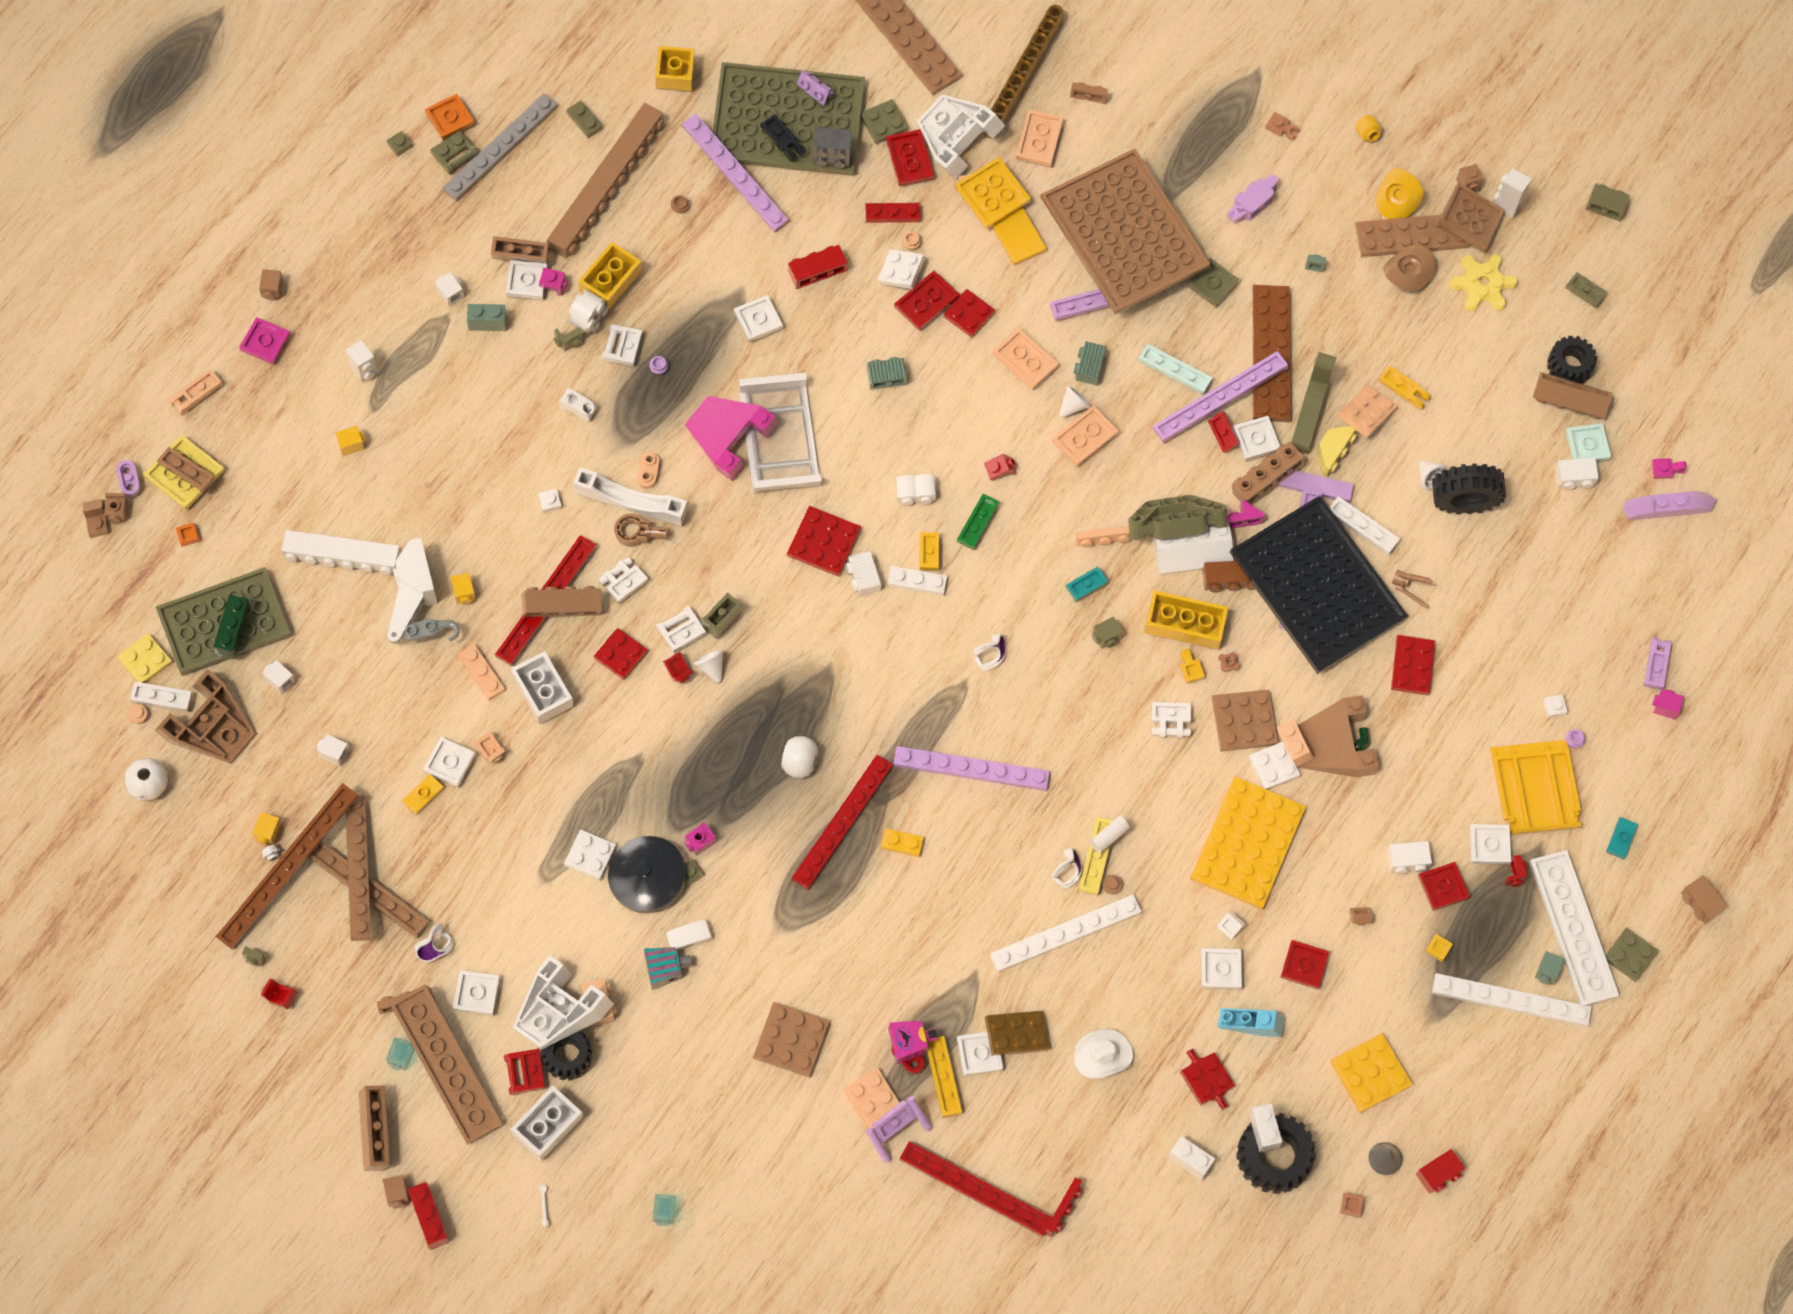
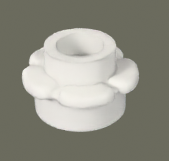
[261,844,280,861]

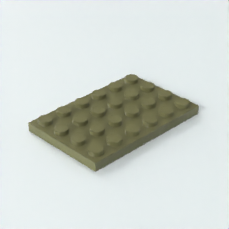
[156,567,291,676]

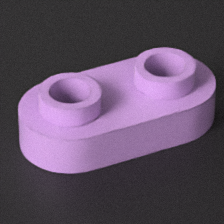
[116,460,140,497]

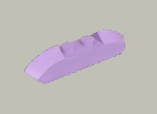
[1623,491,1716,520]

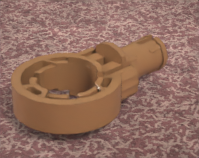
[614,513,669,547]

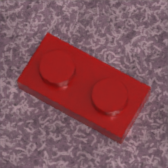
[1208,411,1241,453]

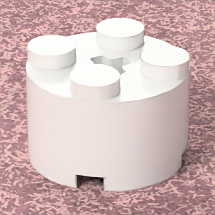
[567,289,609,333]

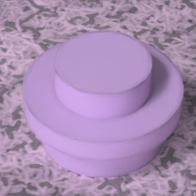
[649,356,668,374]
[1565,729,1585,748]

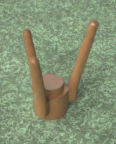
[1392,570,1433,609]

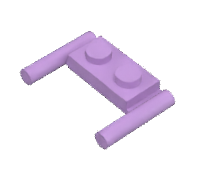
[866,1096,932,1163]

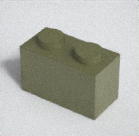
[1585,183,1630,222]
[702,592,742,639]

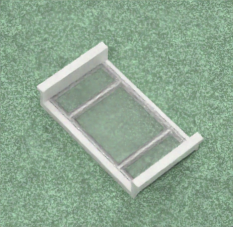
[739,373,822,494]

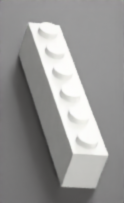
[281,530,401,575]

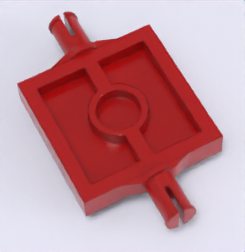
[1180,1048,1235,1110]

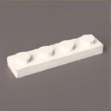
[1329,496,1400,555]

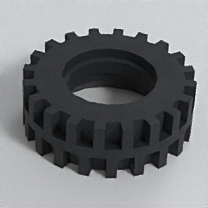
[1432,463,1506,515]

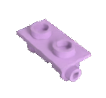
[797,71,834,106]

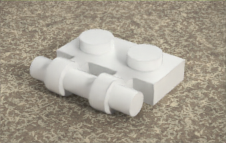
[598,557,648,604]
[1151,702,1191,738]

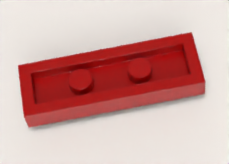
[865,203,921,223]
[1045,1177,1083,1237]

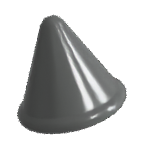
[1368,1142,1402,1175]

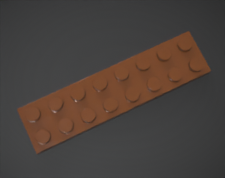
[1252,285,1291,422]

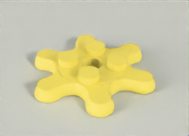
[1449,255,1518,311]

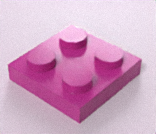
[239,317,290,364]

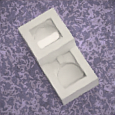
[666,920,712,951]

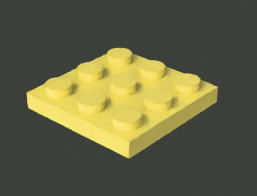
[143,435,225,510]

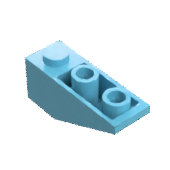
[1218,1008,1284,1037]

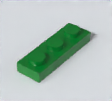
[957,494,1000,550]

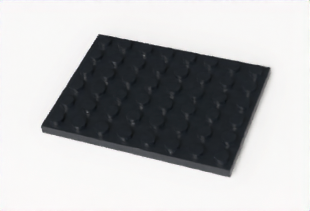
[1229,495,1408,674]

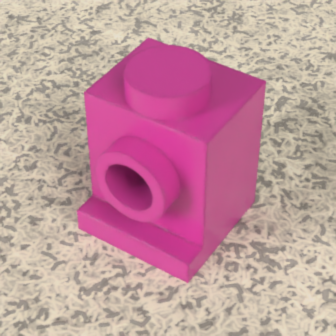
[684,822,716,856]

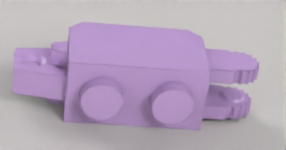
[1227,175,1279,223]

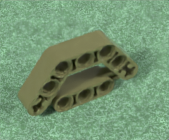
[1128,495,1228,540]

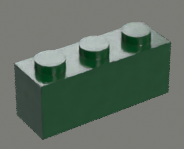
[213,595,251,659]

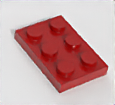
[885,129,934,186]
[894,270,960,331]
[1391,635,1435,696]

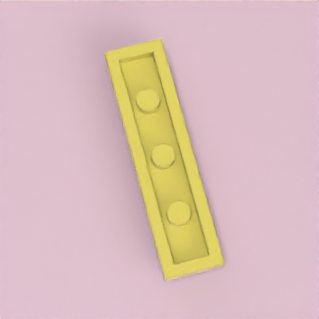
[1078,817,1113,896]

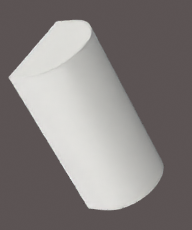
[1089,816,1129,853]

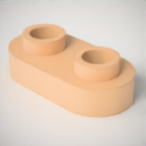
[637,452,659,489]

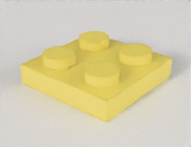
[117,633,172,683]

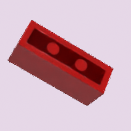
[788,245,848,290]
[408,1181,449,1250]

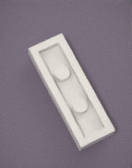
[887,566,947,596]
[130,682,193,712]

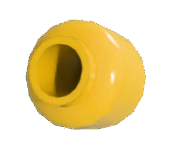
[1355,115,1382,142]

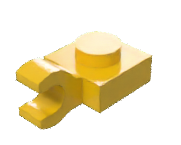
[1180,648,1205,684]

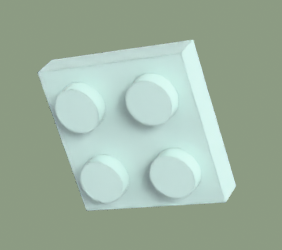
[1565,423,1611,462]

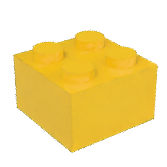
[655,46,695,91]

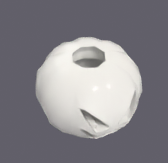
[782,736,818,778]
[124,758,168,801]

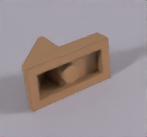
[83,499,109,538]

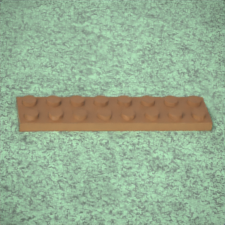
[855,0,962,96]
[390,984,503,1145]

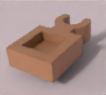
[1265,112,1300,141]

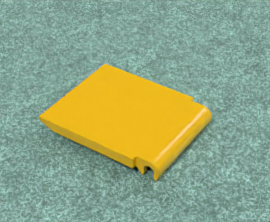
[1490,740,1581,835]

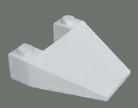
[917,95,1005,179]
[513,955,614,1049]

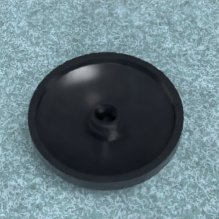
[608,836,687,913]

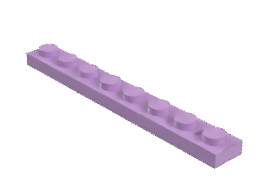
[681,113,788,233]
[1153,351,1288,443]
[893,746,1049,791]

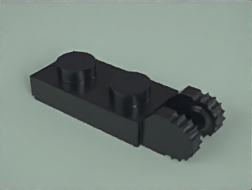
[760,114,804,161]

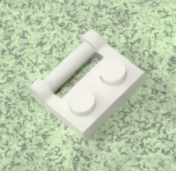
[601,325,642,366]
[655,606,706,653]

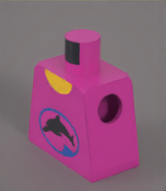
[888,1021,937,1064]

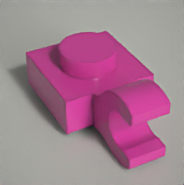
[1652,458,1687,479]

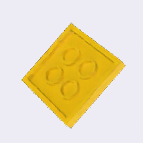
[954,157,1031,229]
[1330,1033,1413,1113]

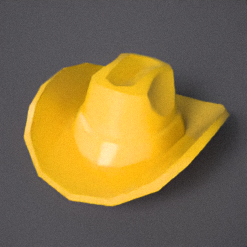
[1375,168,1423,219]

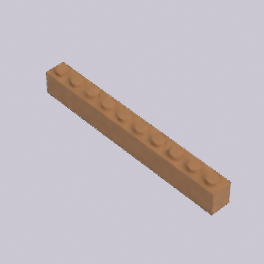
[547,102,664,258]

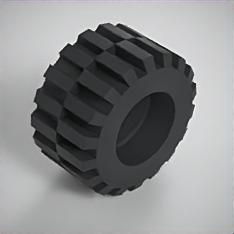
[1547,335,1597,384]
[541,1031,593,1081]

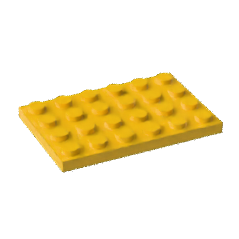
[1190,776,1306,910]

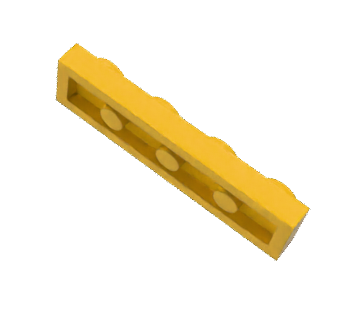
[927,1036,962,1118]

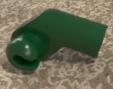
[1354,727,1370,751]

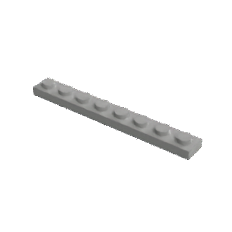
[443,93,557,202]

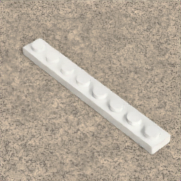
[990,895,1141,973]
[1431,973,1591,1027]

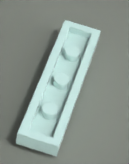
[1138,344,1213,395]

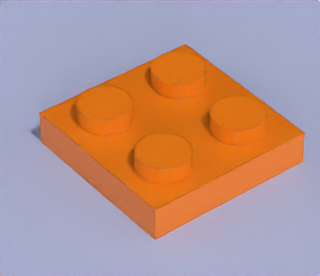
[425,94,475,140]

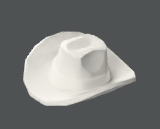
[1074,1029,1133,1079]

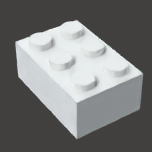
[511,651,573,724]
[510,1086,583,1161]

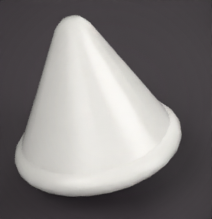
[1059,386,1090,418]
[1419,461,1448,491]
[693,650,724,683]

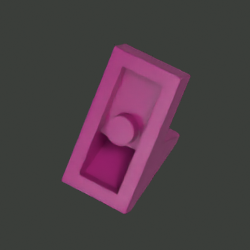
[1227,499,1265,529]

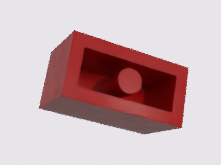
[1416,1149,1466,1194]

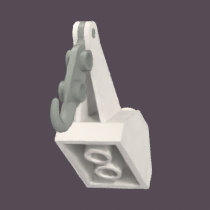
[387,538,460,644]

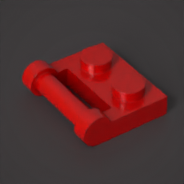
[504,1048,545,1095]

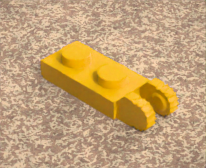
[1378,365,1430,409]

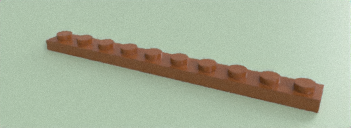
[216,783,359,950]

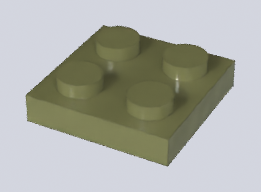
[861,99,909,145]
[1187,258,1239,307]
[1605,928,1659,982]

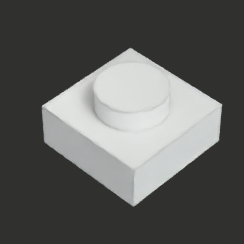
[538,489,561,513]
[1543,695,1567,718]
[1217,911,1245,939]

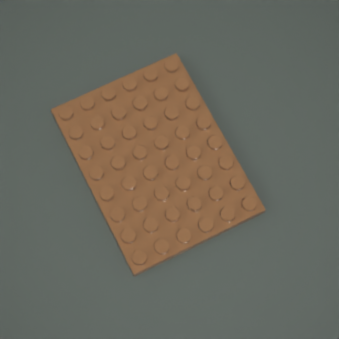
[1040,148,1210,314]

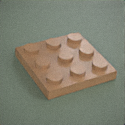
[1437,182,1505,252]
[1211,689,1278,752]
[753,1002,829,1078]

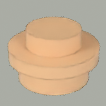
[902,232,921,250]
[128,704,148,724]

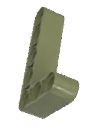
[1291,352,1336,454]

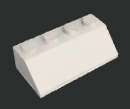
[1152,522,1233,575]

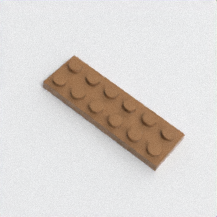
[1355,215,1470,257]

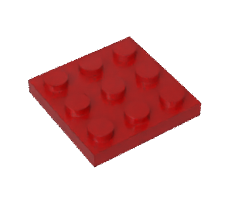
[787,505,861,577]

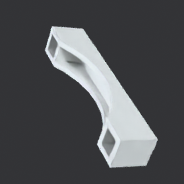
[573,468,688,526]

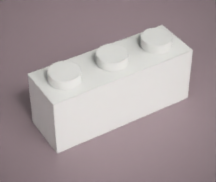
[1494,168,1531,218]

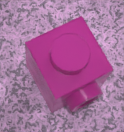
[1652,689,1684,720]

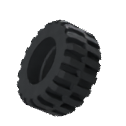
[1236,1113,1316,1194]

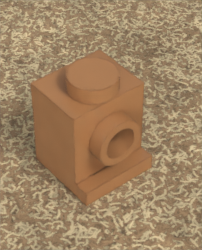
[104,493,128,523]

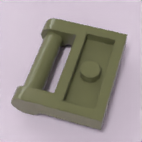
[430,130,479,174]

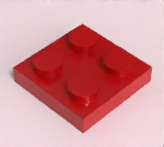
[943,289,995,338]
[593,628,648,680]
[1418,862,1470,911]
[1280,940,1329,990]

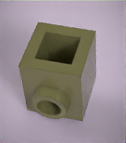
[1092,616,1123,649]

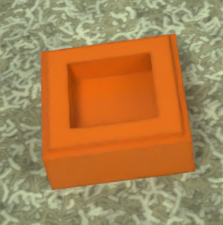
[176,522,200,547]

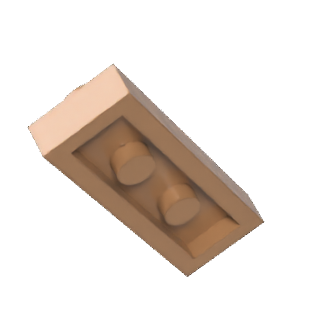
[157,446,215,493]

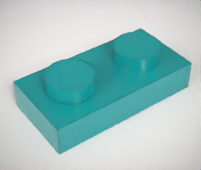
[1066,566,1108,602]

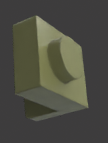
[553,327,584,351]

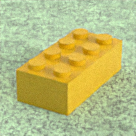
[1144,590,1228,650]

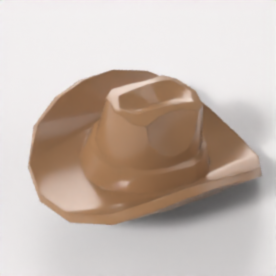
[1383,244,1436,291]

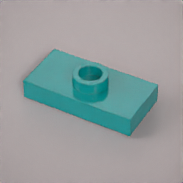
[1606,817,1638,860]

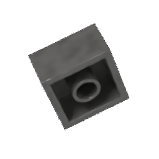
[813,127,852,168]

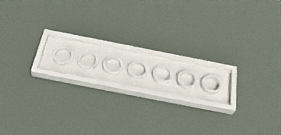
[1529,850,1619,1006]

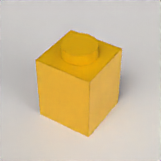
[335,425,366,456]
[450,572,475,605]
[252,812,281,845]

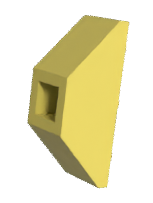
[1317,426,1357,477]

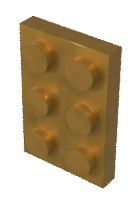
[985,1011,1050,1056]

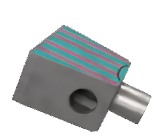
[644,947,692,990]

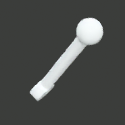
[539,1185,550,1227]

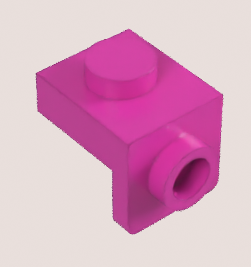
[539,267,568,296]

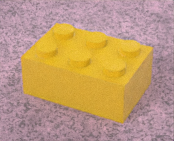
[578,242,642,311]

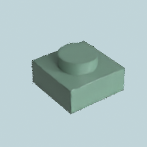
[1305,254,1326,272]

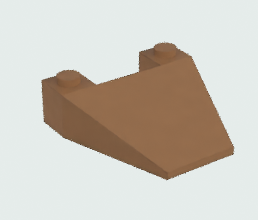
[154,669,255,763]
[1297,695,1379,777]

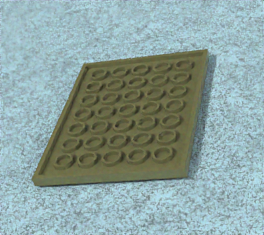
[709,62,865,175]

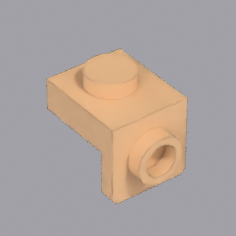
[473,731,505,763]

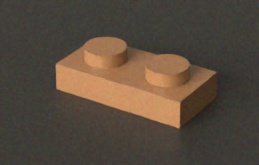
[1070,82,1108,104]

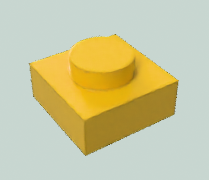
[1425,934,1453,962]

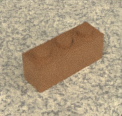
[491,236,550,264]

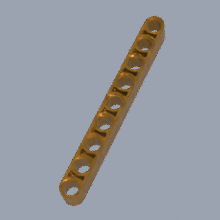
[983,5,1064,139]

